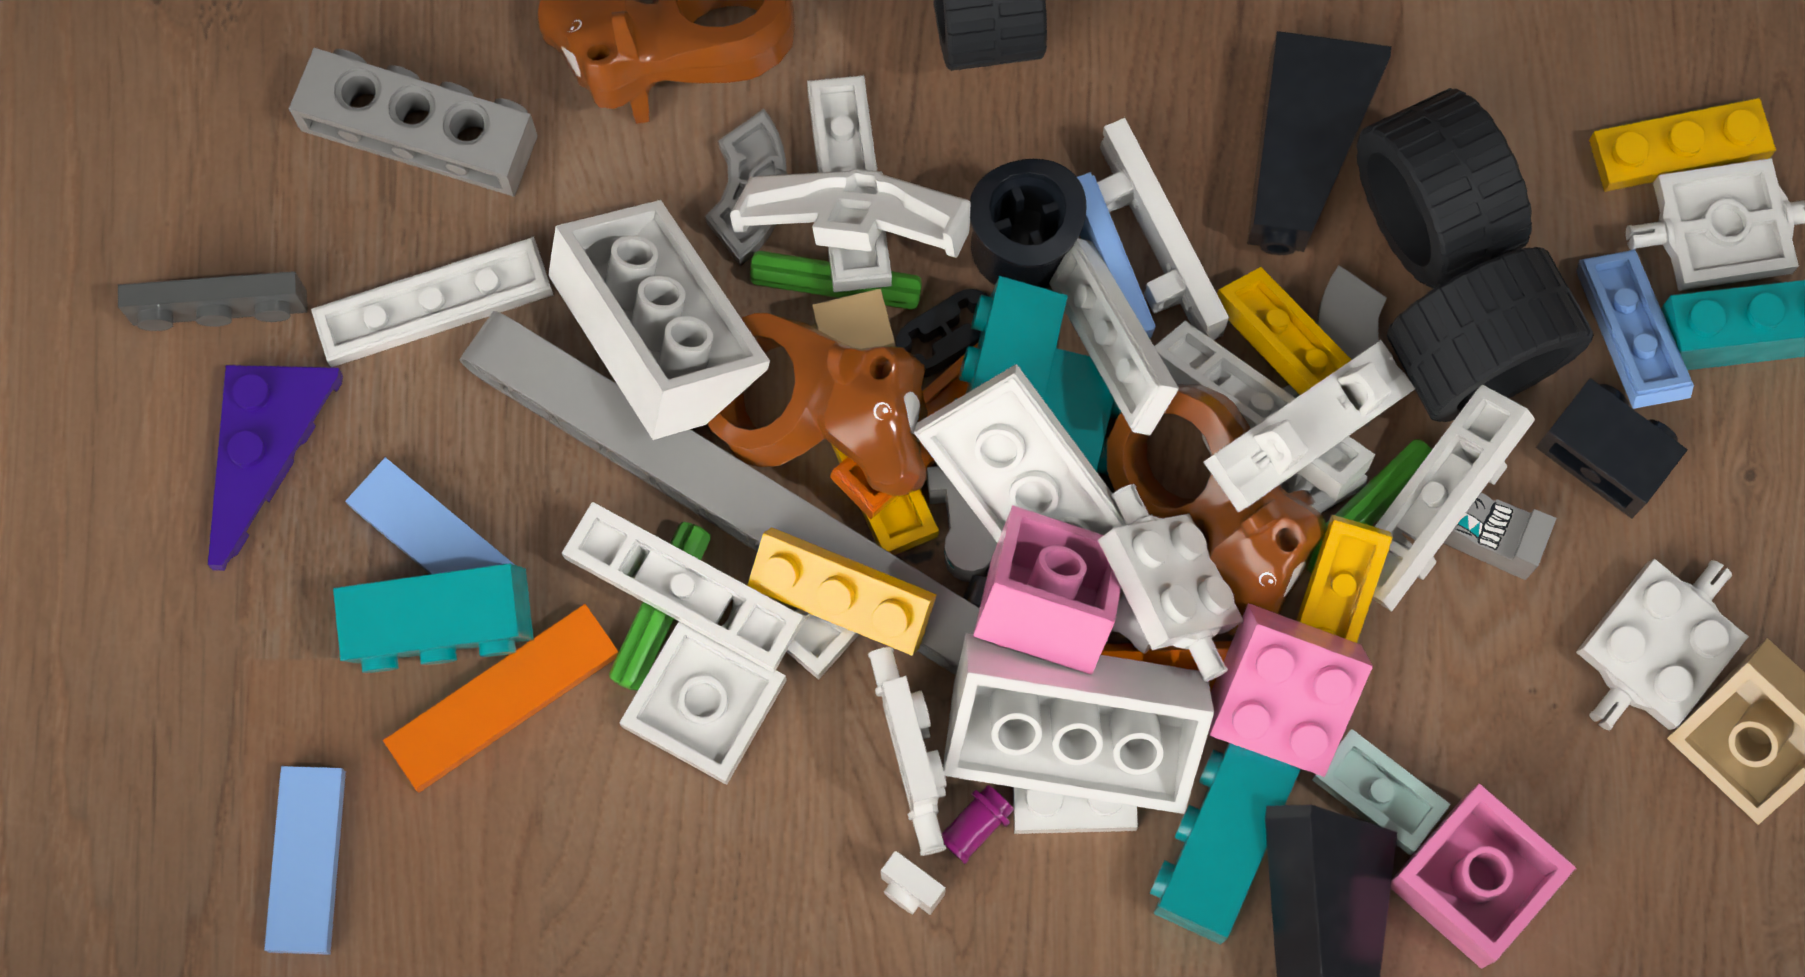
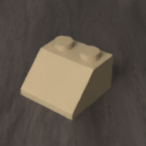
[1667,638,1805,825]

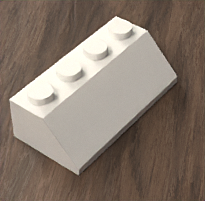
[548,200,770,440]
[943,633,1214,814]

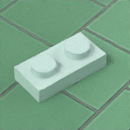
[1312,729,1451,856]

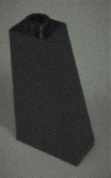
[1247,31,1392,255]
[1265,804,1397,977]

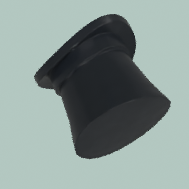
[970,159,1087,289]

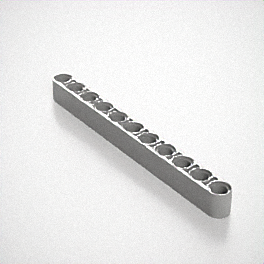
[459,311,980,675]

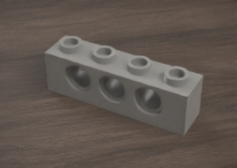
[289,48,538,197]

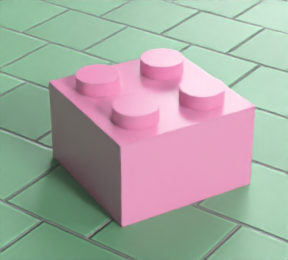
[973,505,1121,675]
[1209,603,1373,777]
[1391,783,1576,969]

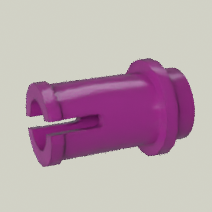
[941,785,1014,864]

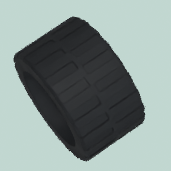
[933,0,1047,71]
[1356,88,1532,288]
[1387,247,1594,422]

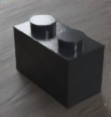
[1536,378,1688,519]

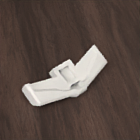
[730,169,971,258]

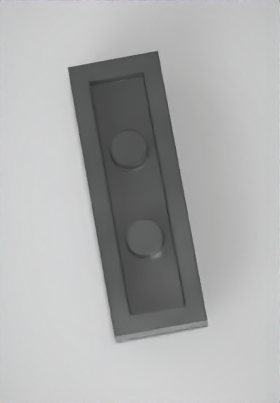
[118,271,308,331]

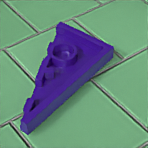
[208,365,343,571]

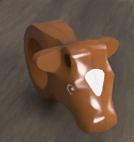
[538,0,795,124]
[708,313,928,496]
[1107,384,1327,636]

